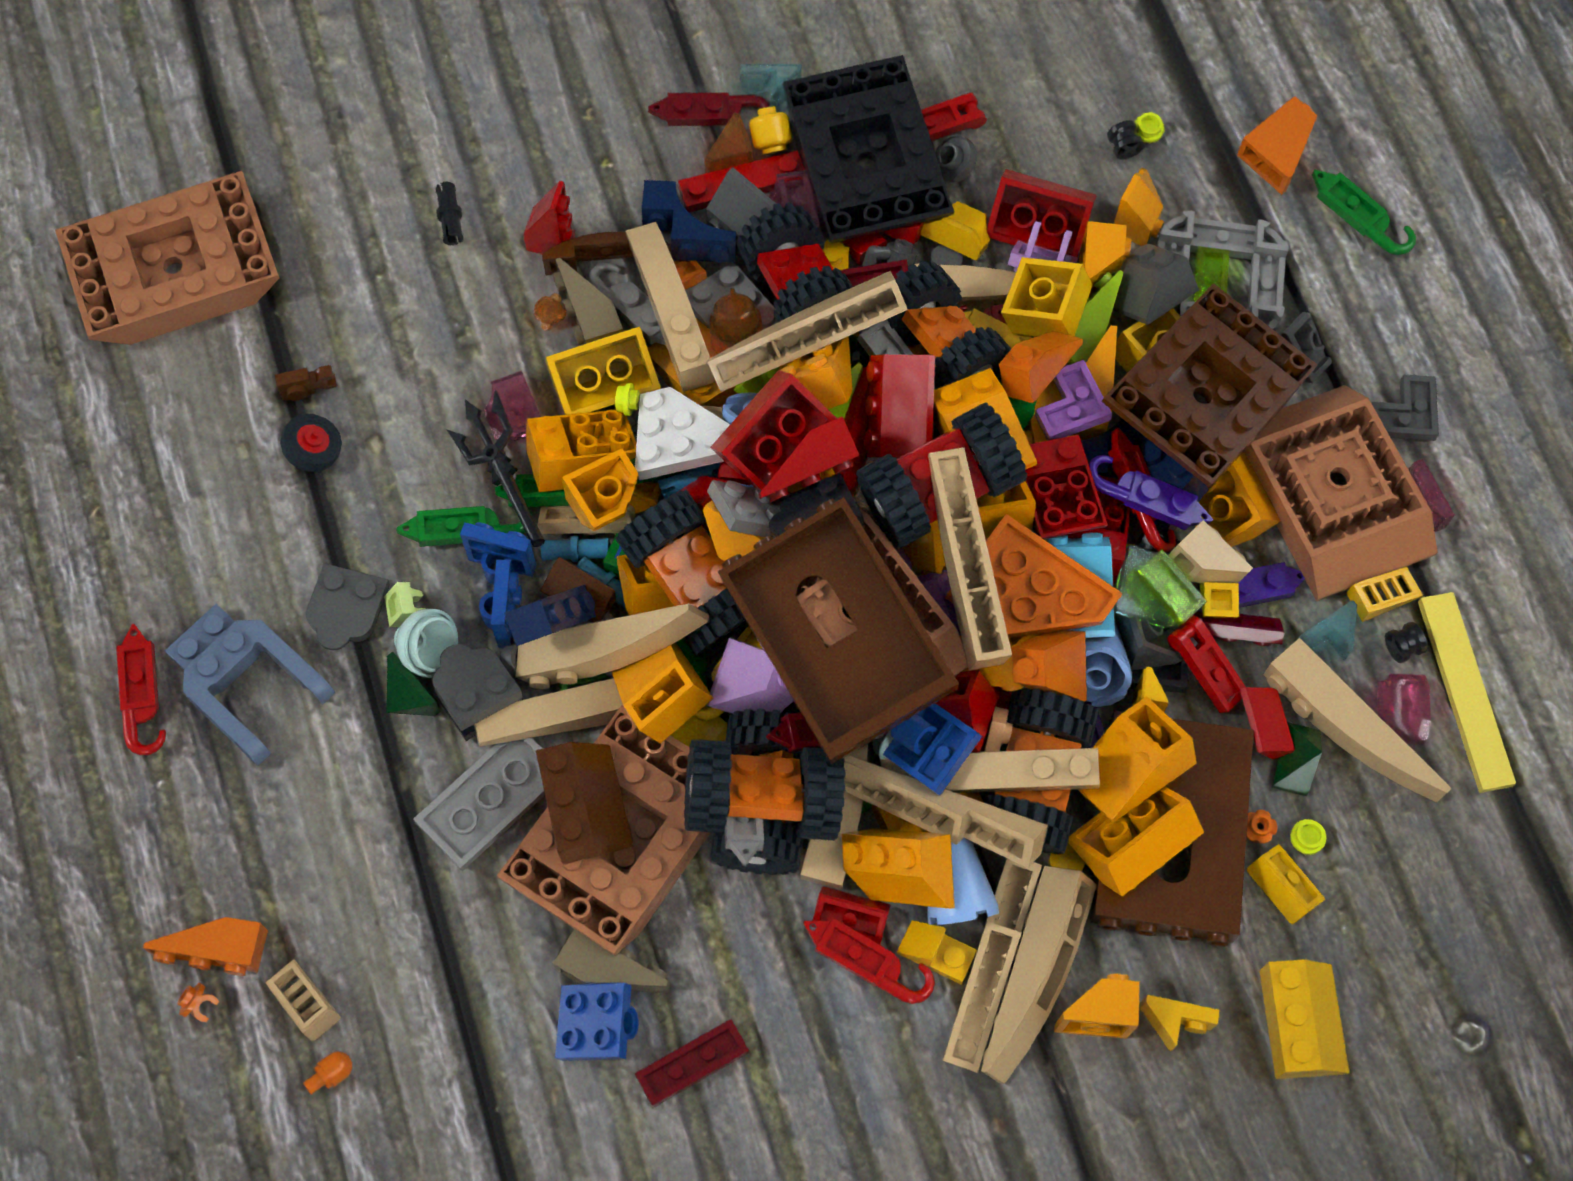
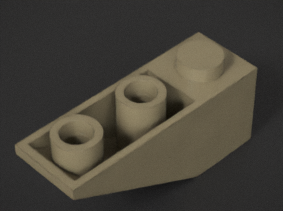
[552,258,623,345]
[553,929,670,993]

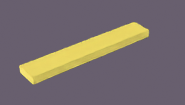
[1418,592,1516,793]

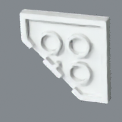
[635,387,730,480]

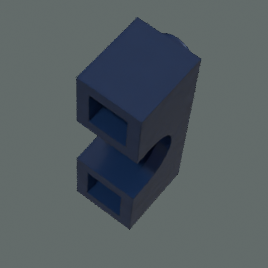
[505,584,596,646]

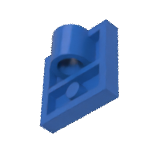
[460,522,537,585]
[479,560,522,648]
[882,703,982,796]
[555,982,639,1061]

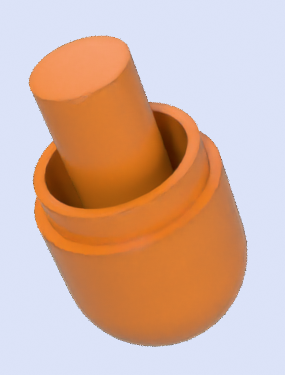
[303,1051,353,1095]

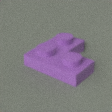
[1035,360,1112,441]

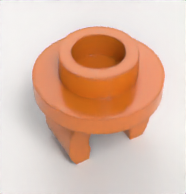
[177,983,219,1022]

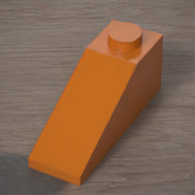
[999,331,1083,403]

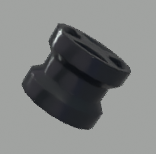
[1107,120,1145,159]
[1385,622,1428,663]

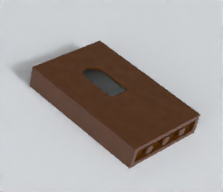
[718,497,959,764]
[1090,710,1254,946]

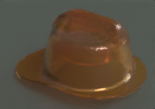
[709,288,763,354]

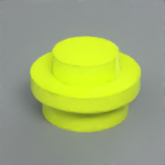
[1135,112,1164,143]
[615,383,640,416]
[1290,819,1327,855]

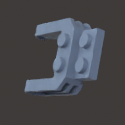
[165,604,335,766]

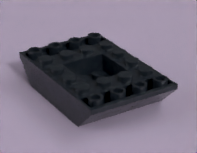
[783,55,954,244]

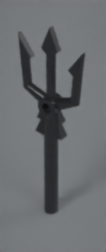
[446,390,545,547]

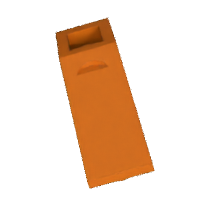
[143,917,268,976]

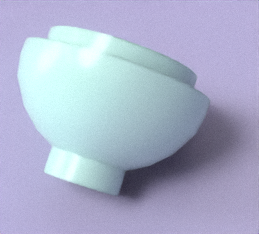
[394,608,458,678]

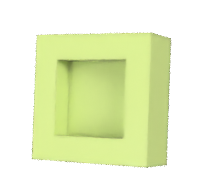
[384,582,425,627]

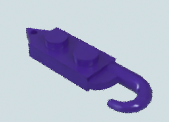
[1089,455,1213,530]
[1180,562,1305,613]

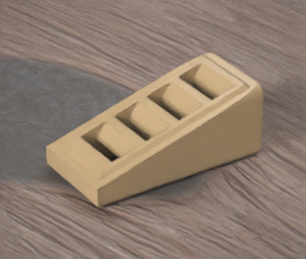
[265,959,341,1041]

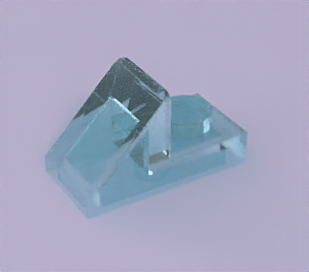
[740,64,802,109]
[1297,600,1357,660]

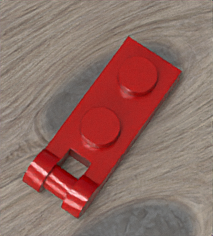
[921,93,987,141]
[1167,615,1246,713]

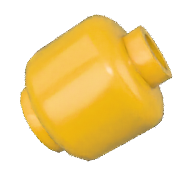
[749,106,793,155]

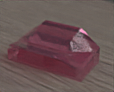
[768,170,819,229]
[483,371,541,441]
[1408,459,1455,532]
[1377,674,1431,745]

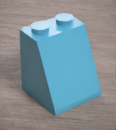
[1044,532,1115,638]

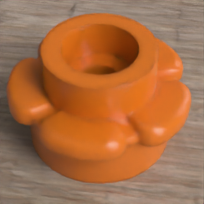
[1247,809,1278,844]

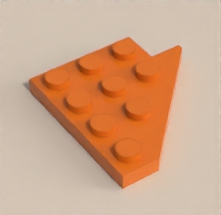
[945,514,1123,641]

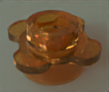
[534,293,566,331]

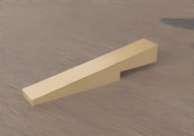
[474,678,623,747]
[844,755,1048,868]
[943,858,1042,1073]

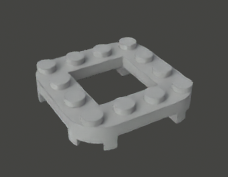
[1157,211,1288,331]

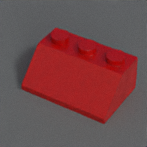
[987,169,1097,257]
[864,354,935,458]
[710,370,837,497]

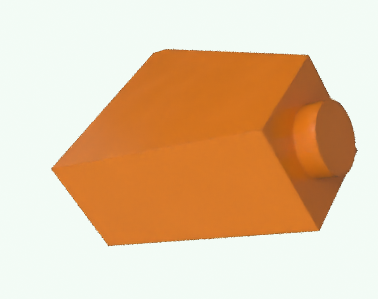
[1237,96,1318,195]
[1012,630,1087,701]

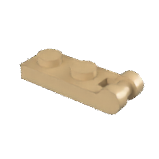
[538,505,635,536]

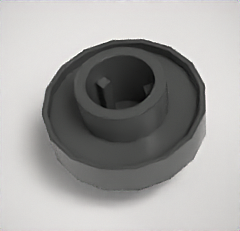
[935,135,977,183]

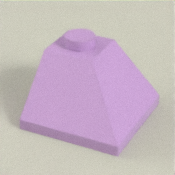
[706,638,794,714]

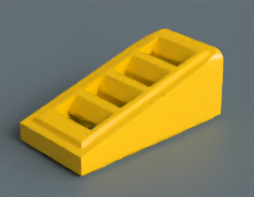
[1346,567,1423,622]

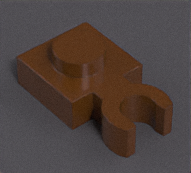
[274,365,337,401]

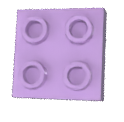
[1008,221,1078,272]

